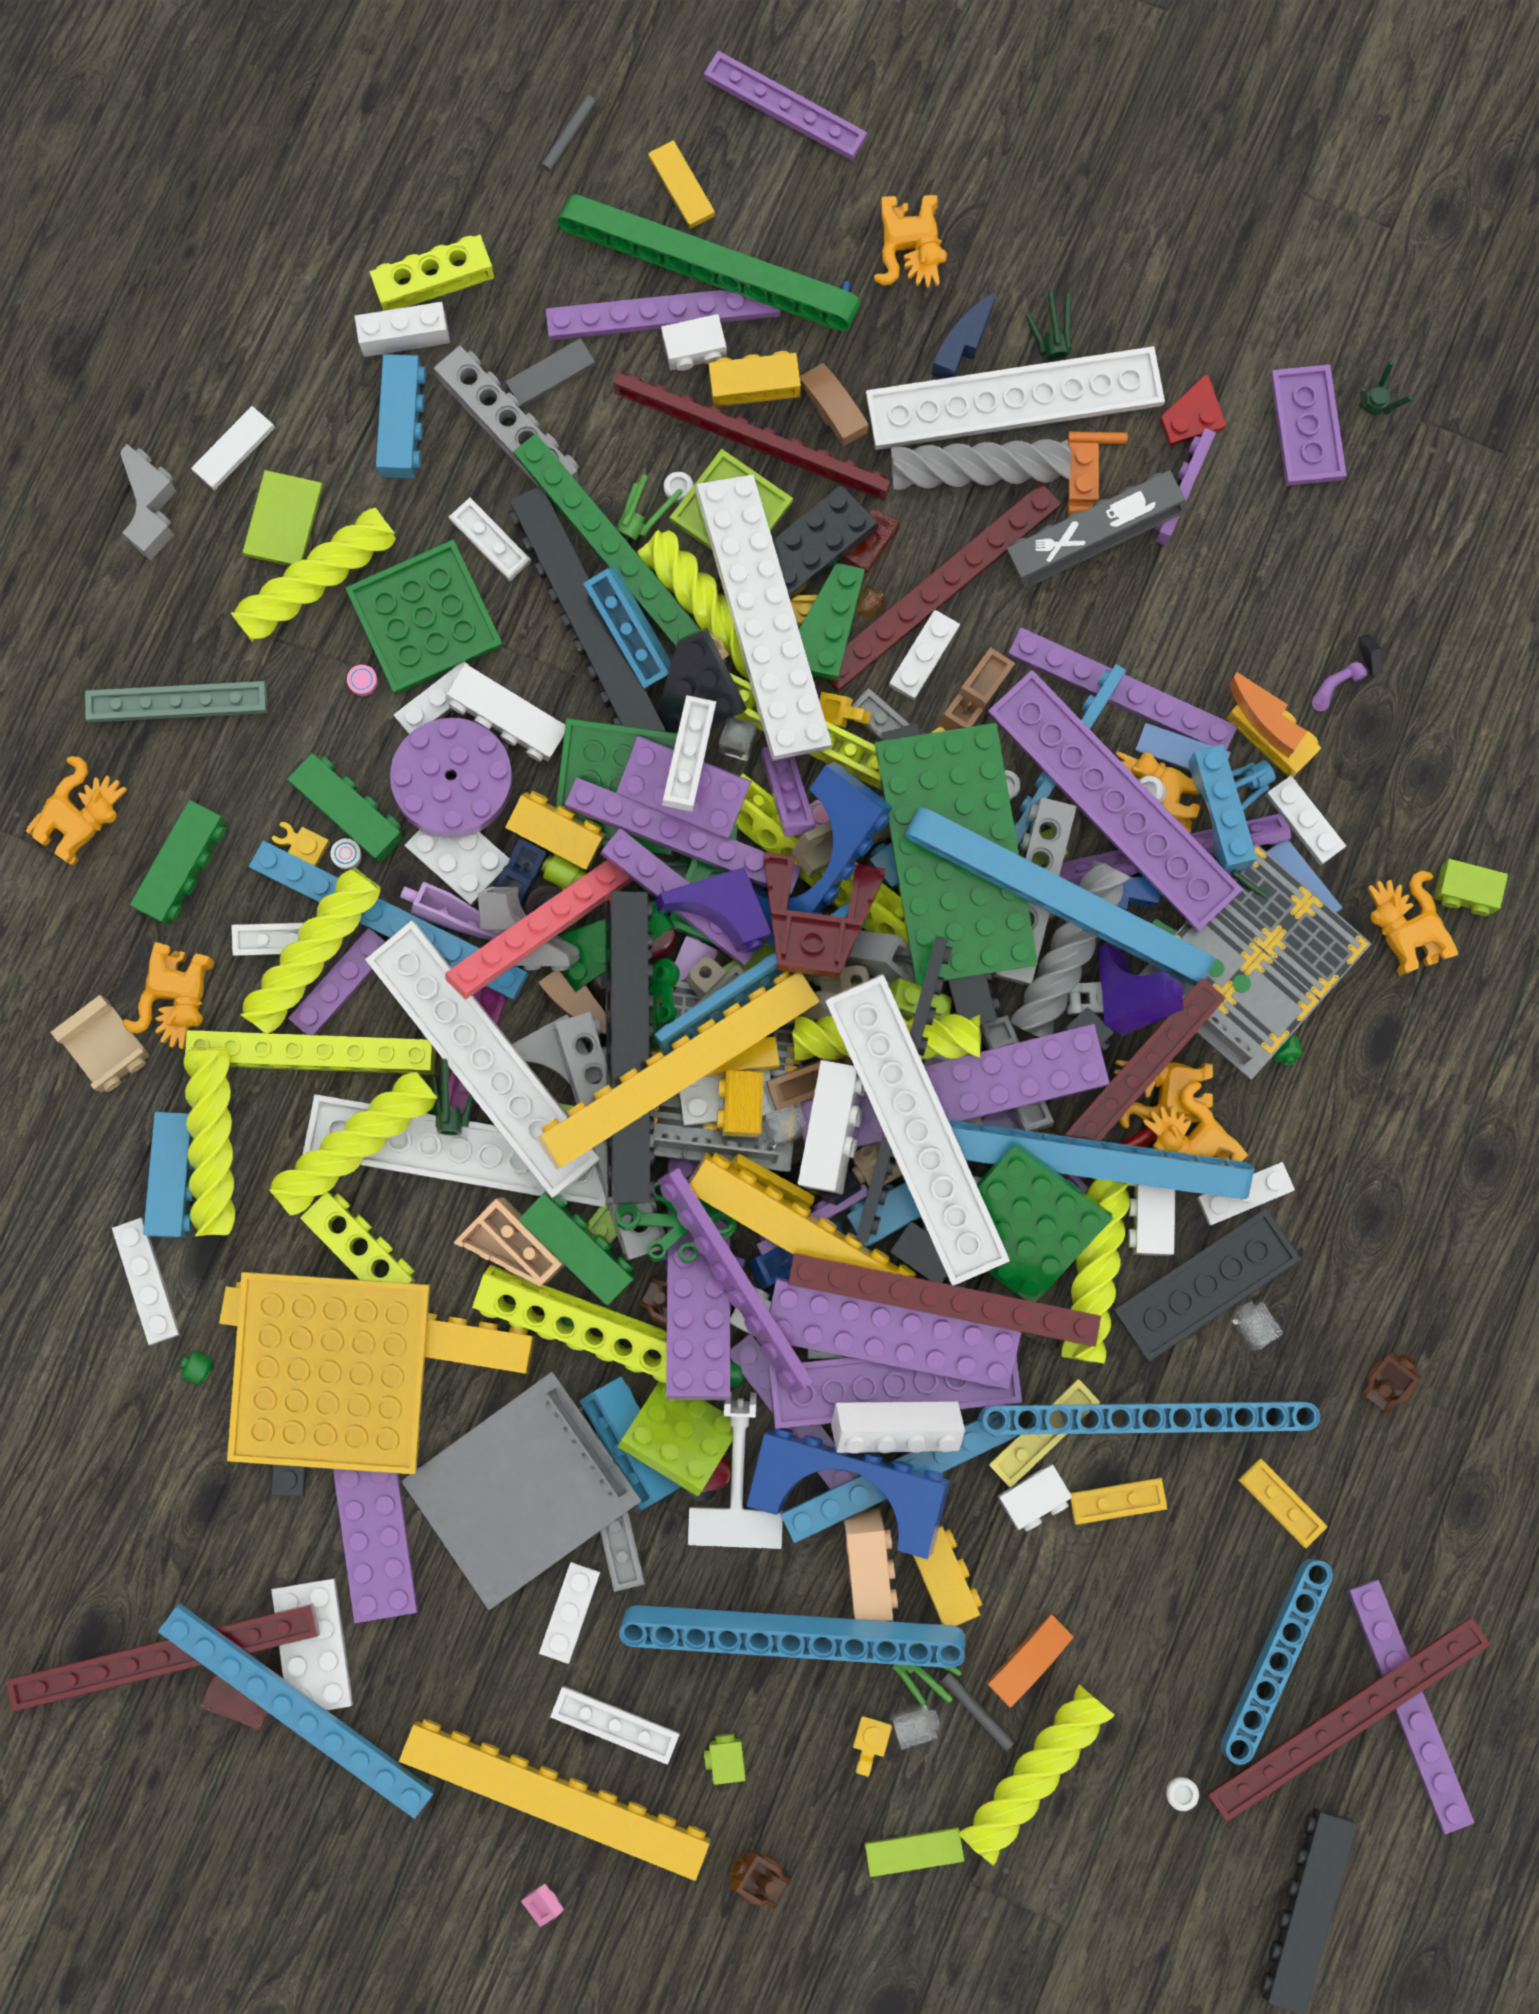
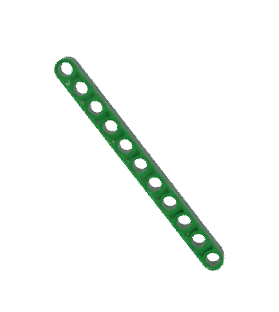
[557,194,861,331]

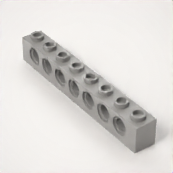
[552,1012,665,1260]

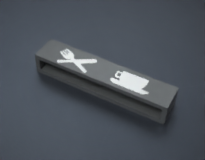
[1007,470,1187,589]

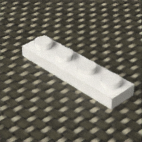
[662,695,716,812]
[112,1218,181,1345]
[550,1686,680,1765]

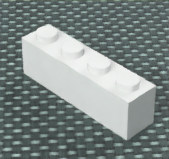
[446,664,565,762]
[831,1402,965,1453]

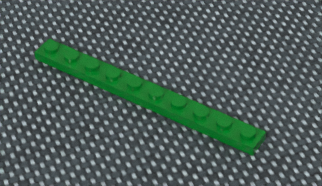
[513,433,727,664]

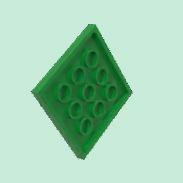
[345,539,503,695]
[556,718,678,855]
[977,1142,1113,1302]

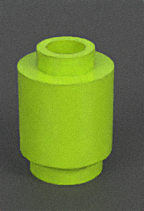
[541,854,587,889]

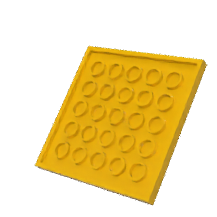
[227,1272,430,1474]

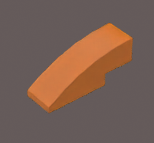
[1229,672,1307,758]
[986,1614,1073,1708]

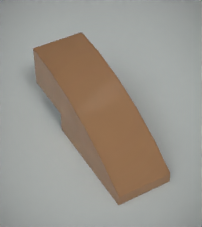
[799,363,869,447]
[938,647,1015,731]
[538,971,606,1037]
[766,1056,851,1111]

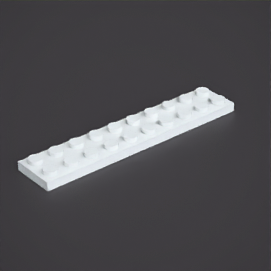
[866,346,1165,450]
[695,475,832,761]
[365,920,601,1198]
[825,974,1010,1286]
[303,1094,606,1207]

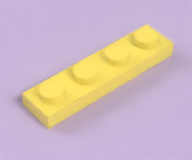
[988,1379,1100,1488]

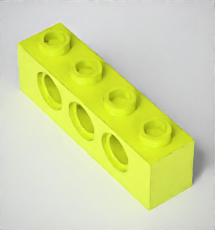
[370,235,494,311]
[300,1192,416,1283]

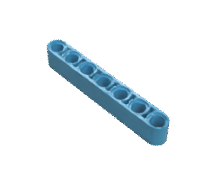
[1220,1559,1333,1765]

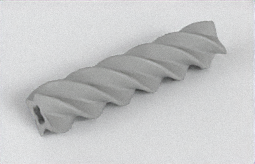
[891,439,1071,490]
[1010,859,1131,1038]

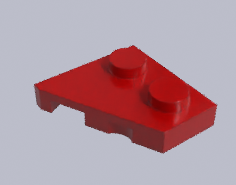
[1160,375,1226,447]

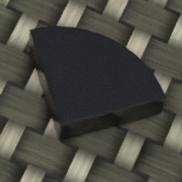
[1358,634,1383,676]

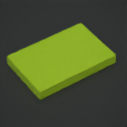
[243,470,323,566]

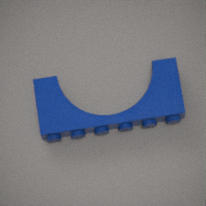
[752,763,893,950]
[747,1428,950,1559]

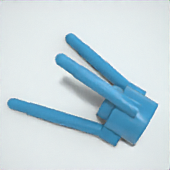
[1231,760,1276,811]

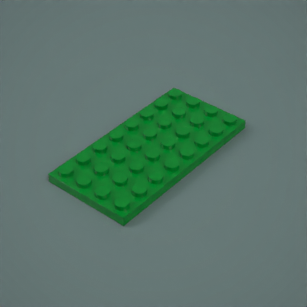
[875,723,1038,986]

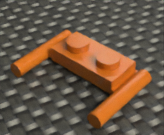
[1068,431,1128,516]

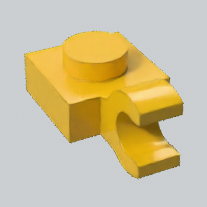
[819,692,872,728]
[853,1715,892,1777]

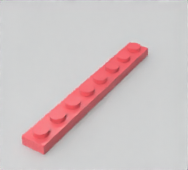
[445,860,634,1000]

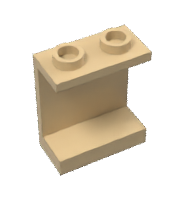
[51,995,150,1093]

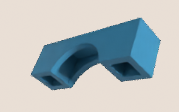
[1188,745,1257,874]

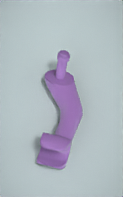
[1312,662,1367,711]

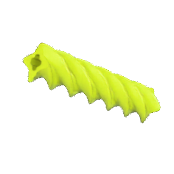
[231,508,396,643]
[637,530,749,680]
[240,867,380,1034]
[793,1014,981,1061]
[184,1046,235,1236]
[269,1071,437,1216]
[1061,1178,1130,1364]
[958,1685,1115,1866]

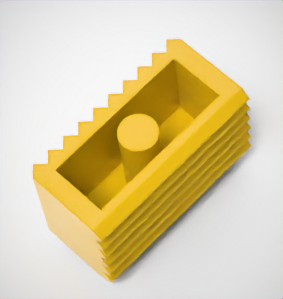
[717,1070,764,1138]

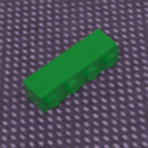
[288,753,404,864]
[130,800,227,927]
[518,1191,636,1306]

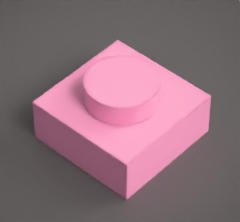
[521,1884,564,1927]

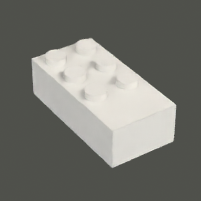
[798,1060,867,1194]

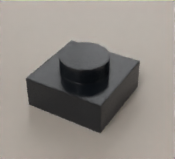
[271,1465,306,1496]

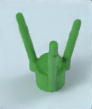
[616,475,683,541]
[892,1643,961,1705]

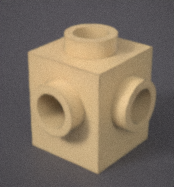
[851,1142,902,1187]

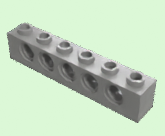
[434,346,579,503]
[992,797,1077,985]

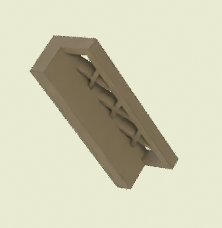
[791,796,890,876]

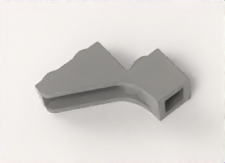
[121,444,177,561]
[478,887,580,971]

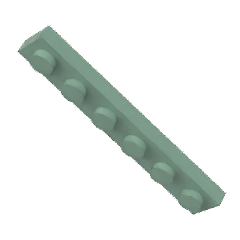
[85,681,267,723]

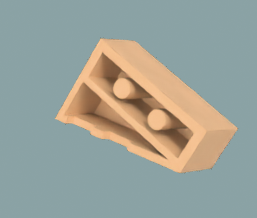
[454,1197,565,1286]
[843,1508,898,1621]

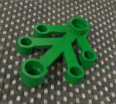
[648,958,680,1051]
[615,1182,737,1264]

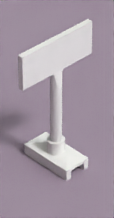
[688,1391,783,1549]

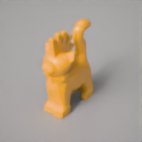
[874,195,947,288]
[1116,752,1200,833]
[26,756,127,866]
[1368,871,1458,976]
[123,942,215,1050]
[1114,1060,1213,1129]
[1143,1082,1248,1161]

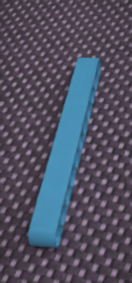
[905,807,1215,986]
[948,1119,1255,1199]
[978,1401,1320,1435]
[619,1605,966,1668]

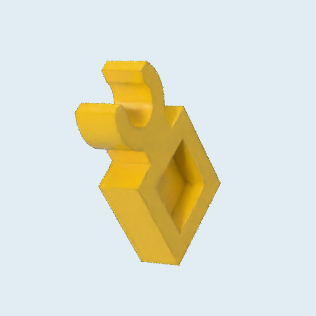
[272,822,330,867]

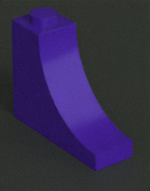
[654,867,772,952]
[1098,943,1184,1036]

